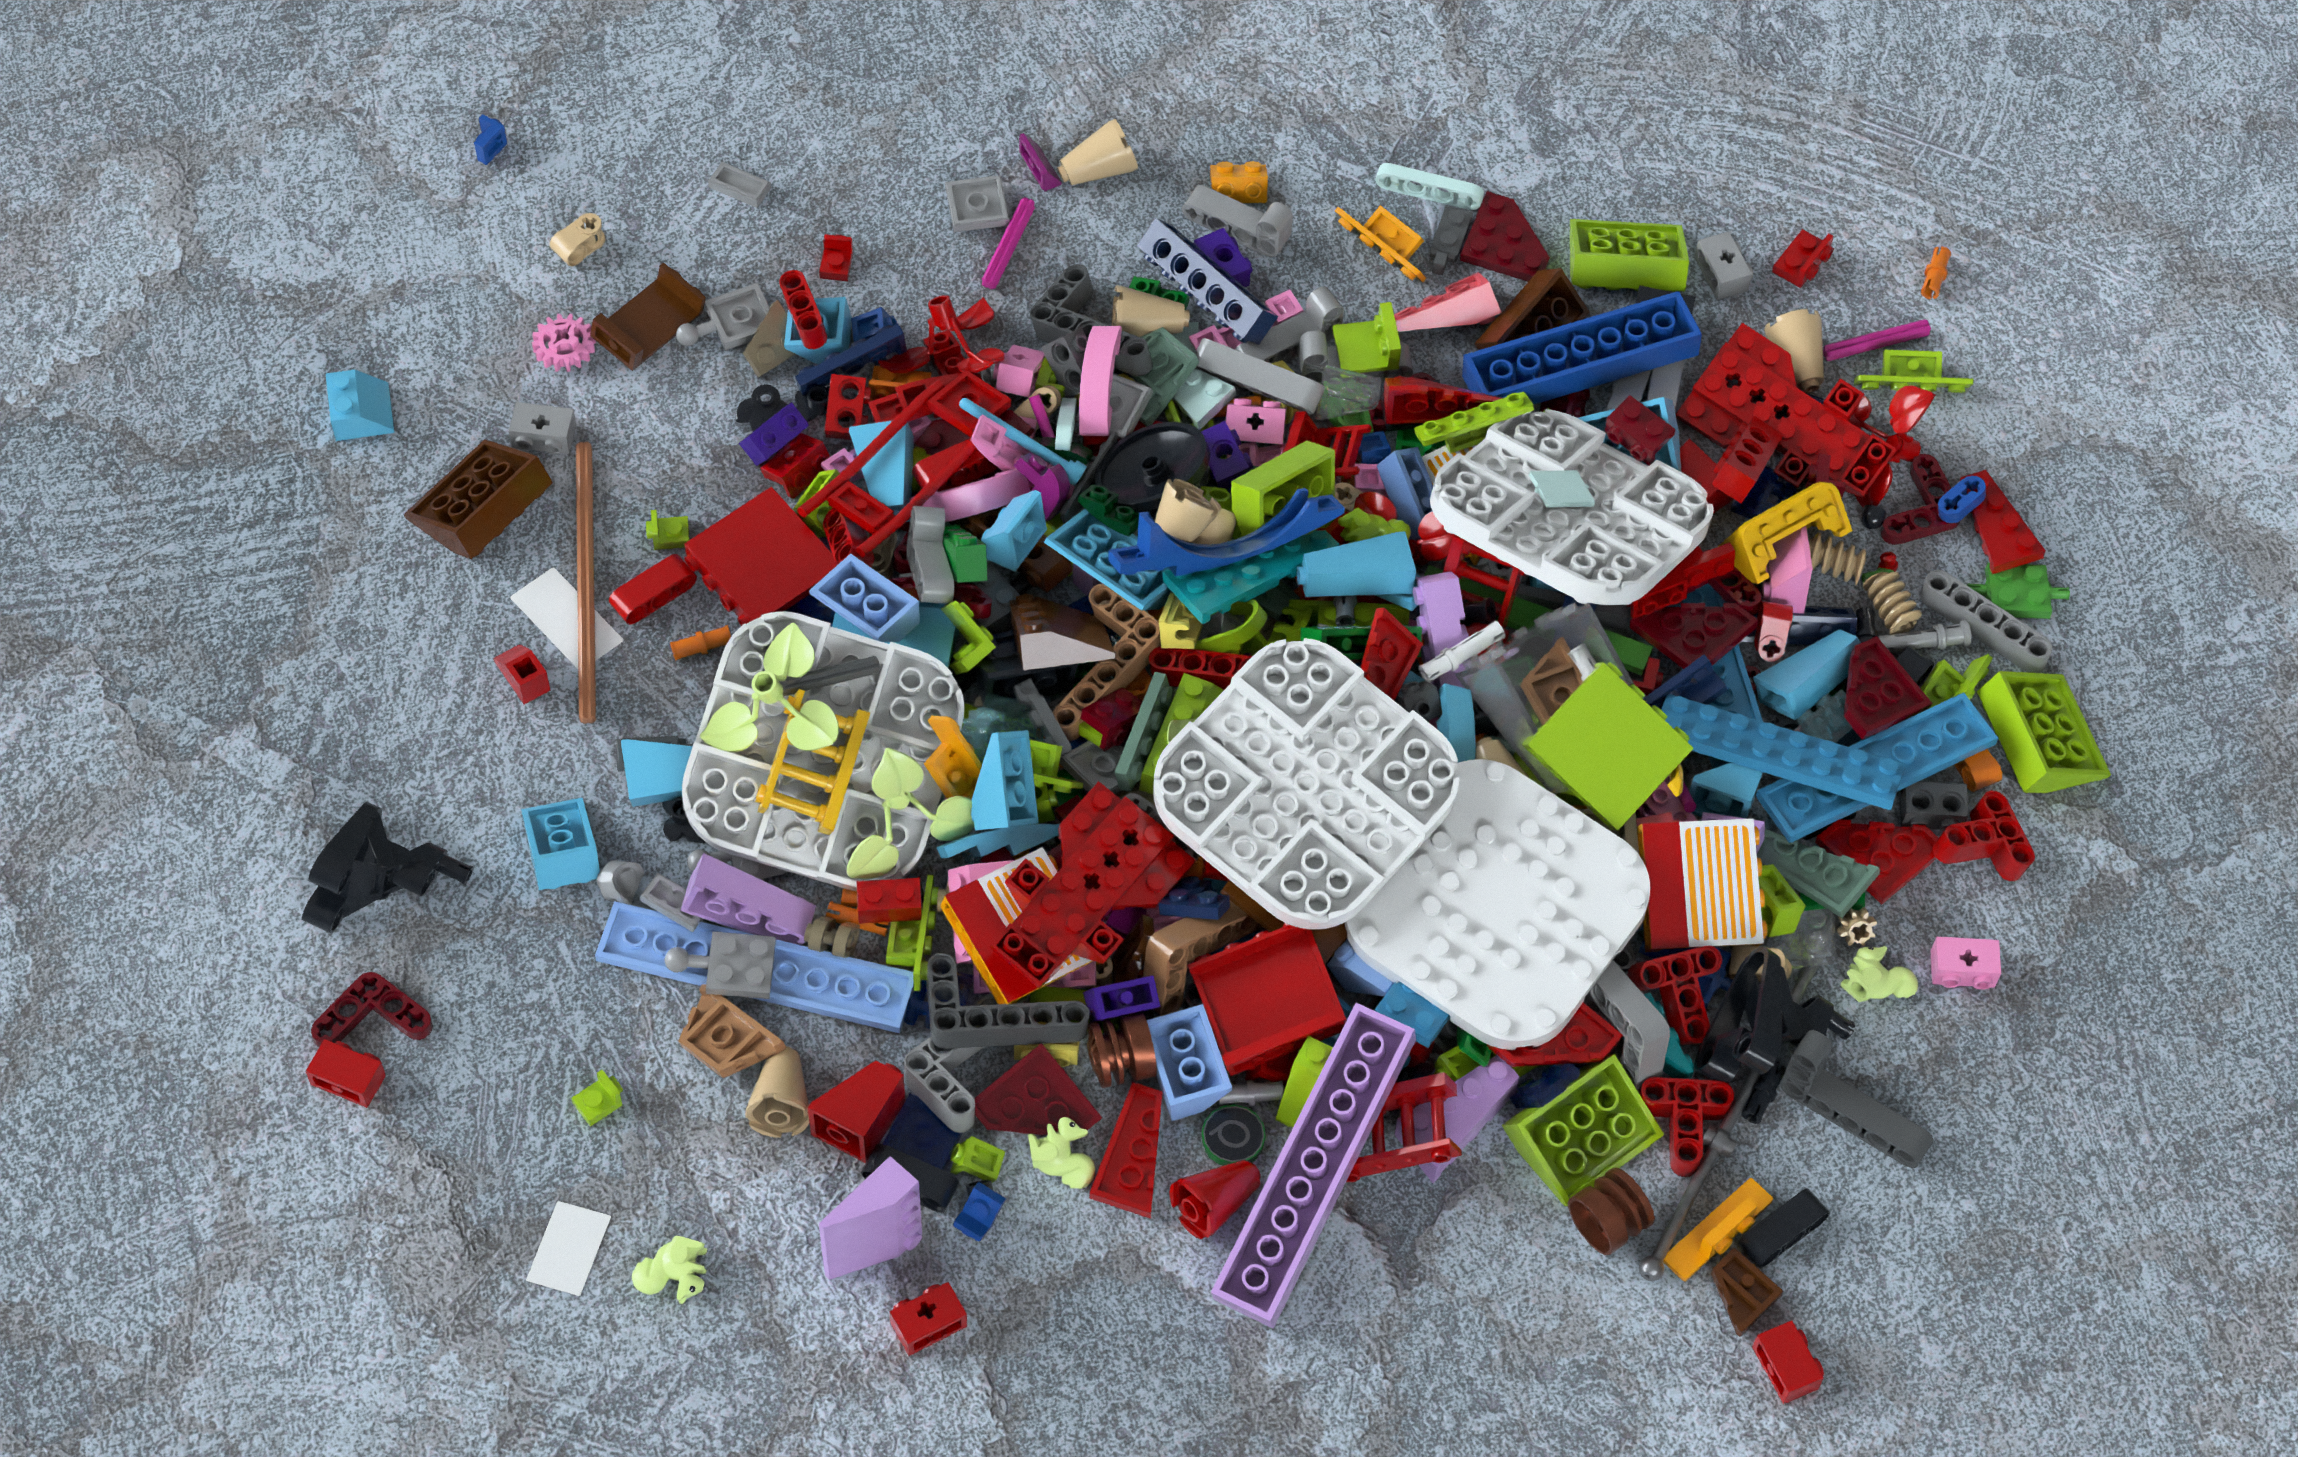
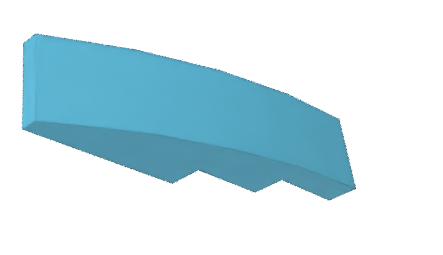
[1436,683,1476,763]
[936,824,1060,858]

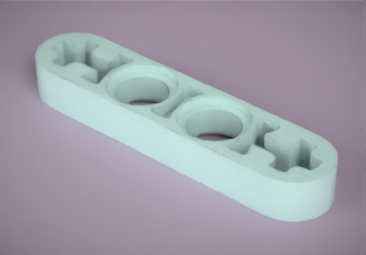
[1375,163,1484,210]
[1055,397,1077,451]

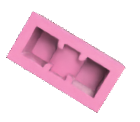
[993,345,1045,398]
[1226,398,1287,444]
[1930,936,2001,990]

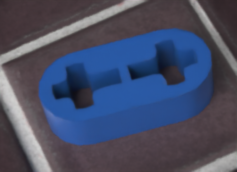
[1938,476,1986,523]

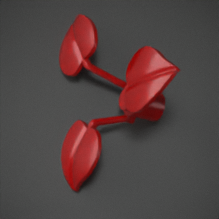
[878,295,1005,374]
[1849,385,1936,508]
[1353,492,1454,604]

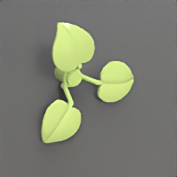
[700,623,839,752]
[847,748,975,879]

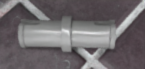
[1219,1080,1283,1106]

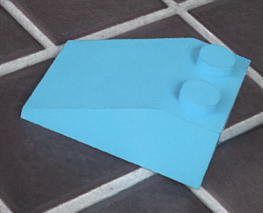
[971,730,1039,831]
[521,798,600,890]

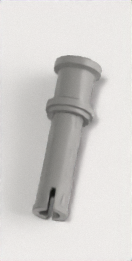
[1878,620,1971,653]

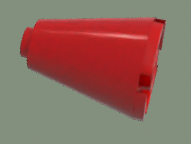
[1169,1160,1261,1239]

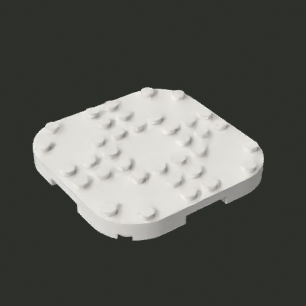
[1430,409,1714,605]
[682,611,964,891]
[1153,638,1460,929]
[1345,759,1650,1050]

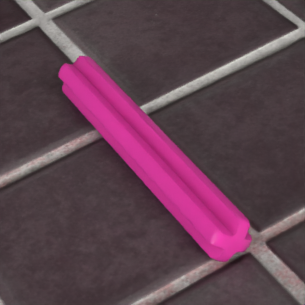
[982,197,1035,290]
[1823,319,1931,361]

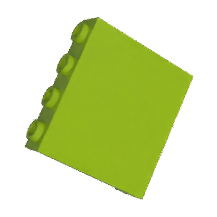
[1521,662,1693,831]

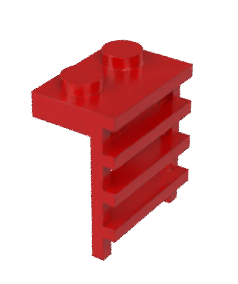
[1282,411,1372,479]

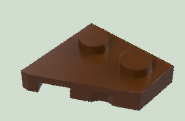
[1711,1248,1783,1337]

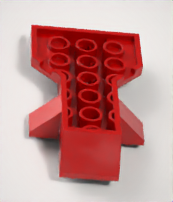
[1676,323,1897,497]
[989,781,1196,988]

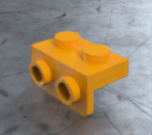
[1210,161,1268,203]

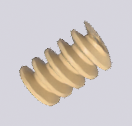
[1809,532,1867,586]
[1863,572,1922,635]

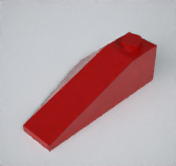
[1384,376,1502,424]

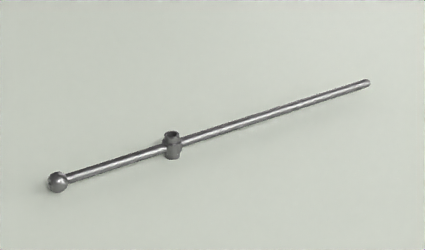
[1639,913,1841,1281]

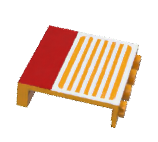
[1637,818,1767,952]
[940,847,1101,1004]

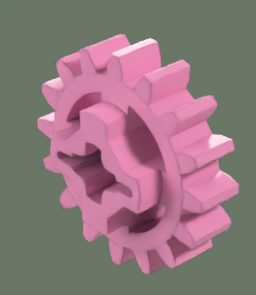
[532,314,596,372]

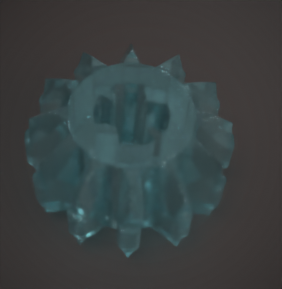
[960,707,1010,761]

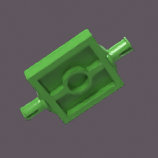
[1967,563,2070,619]

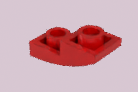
[923,330,965,376]

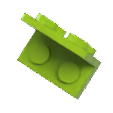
[1332,302,1401,375]
[941,601,996,674]

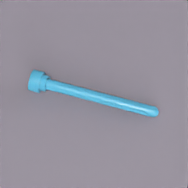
[959,398,1087,486]

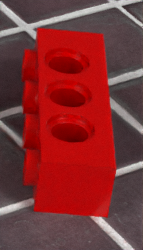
[1711,416,1784,503]

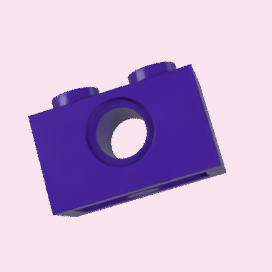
[1194,228,1253,287]
[739,402,809,466]
[1201,421,1254,488]
[1083,975,1161,1023]

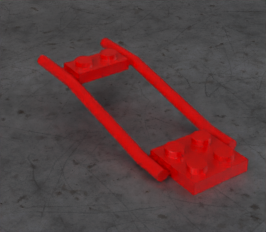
[797,370,1011,558]

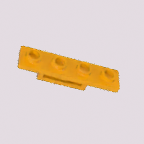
[1335,205,1426,283]
[924,715,982,799]
[1663,1178,1773,1281]

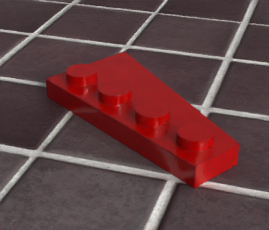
[1959,470,2046,575]
[1360,608,1423,700]
[1089,1082,1163,1219]

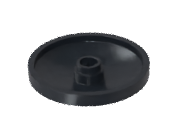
[1095,422,1210,512]

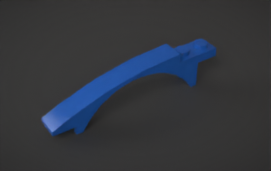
[1108,488,1345,576]

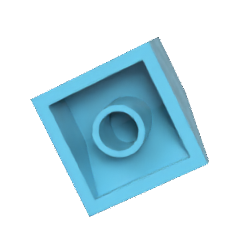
[784,297,852,364]
[326,370,395,441]
[981,490,1047,571]
[1689,763,1763,819]

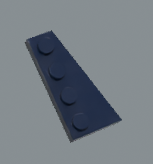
[795,324,907,395]

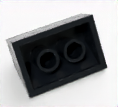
[975,652,1078,708]

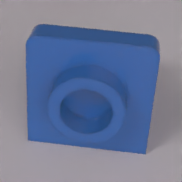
[474,114,507,165]
[851,307,898,342]
[1358,431,1391,464]
[953,1182,1006,1241]

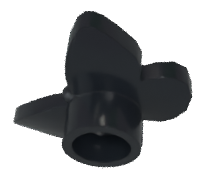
[795,386,850,422]
[662,797,706,843]

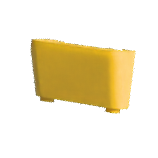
[1718,482,1853,584]

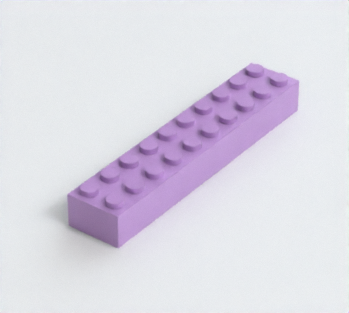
[1211,1003,1416,1328]

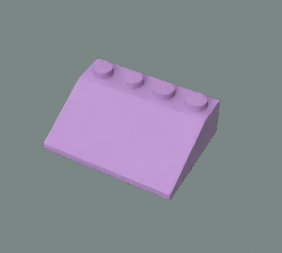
[819,1156,922,1280]

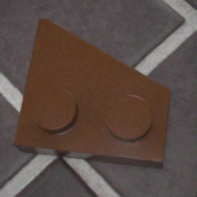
[1111,914,1155,984]

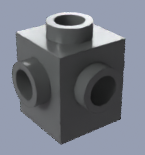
[1394,681,1442,722]

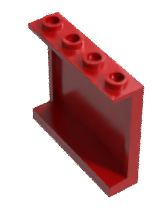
[684,486,839,626]
[1187,923,1347,1076]

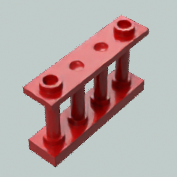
[1443,534,1526,647]
[1346,1072,1462,1182]

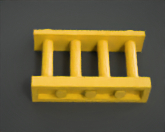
[755,689,870,835]

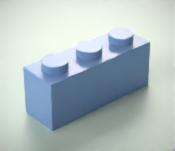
[1376,447,1433,541]

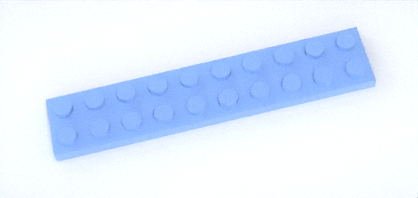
[595,901,914,1033]

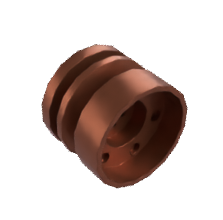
[1087,1011,1157,1088]
[1568,1167,1655,1255]

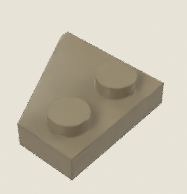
[743,300,796,378]

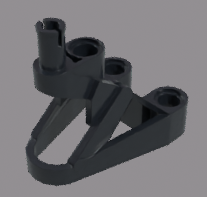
[302,802,474,934]
[1694,946,1855,1084]

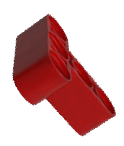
[1932,790,2035,881]
[1627,946,1722,1045]
[1639,1077,1734,1177]

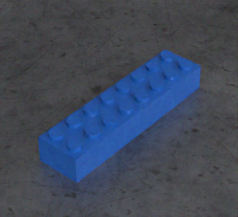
[1462,291,1702,405]

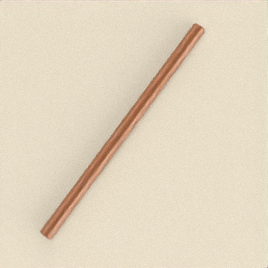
[576,442,596,724]

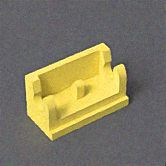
[1159,592,1203,649]

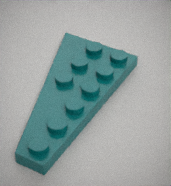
[1163,530,1339,624]

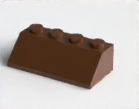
[1474,268,1590,350]

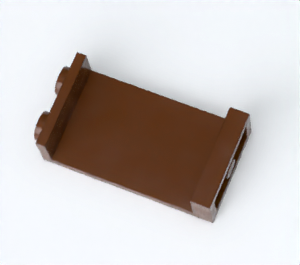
[590,262,706,371]

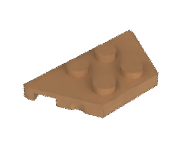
[1520,637,1583,726]
[678,984,787,1078]

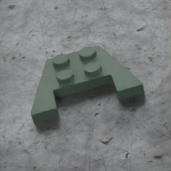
[1113,327,1199,427]

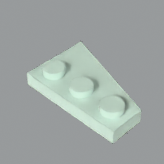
[1172,368,1237,430]

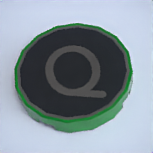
[1201,1105,1266,1166]

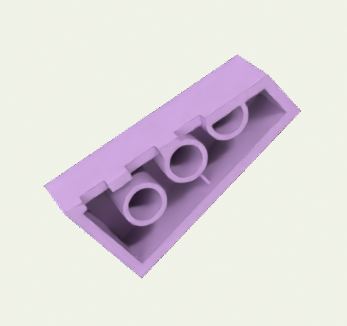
[1413,571,1479,698]
[680,853,816,946]
[1395,1055,1519,1183]

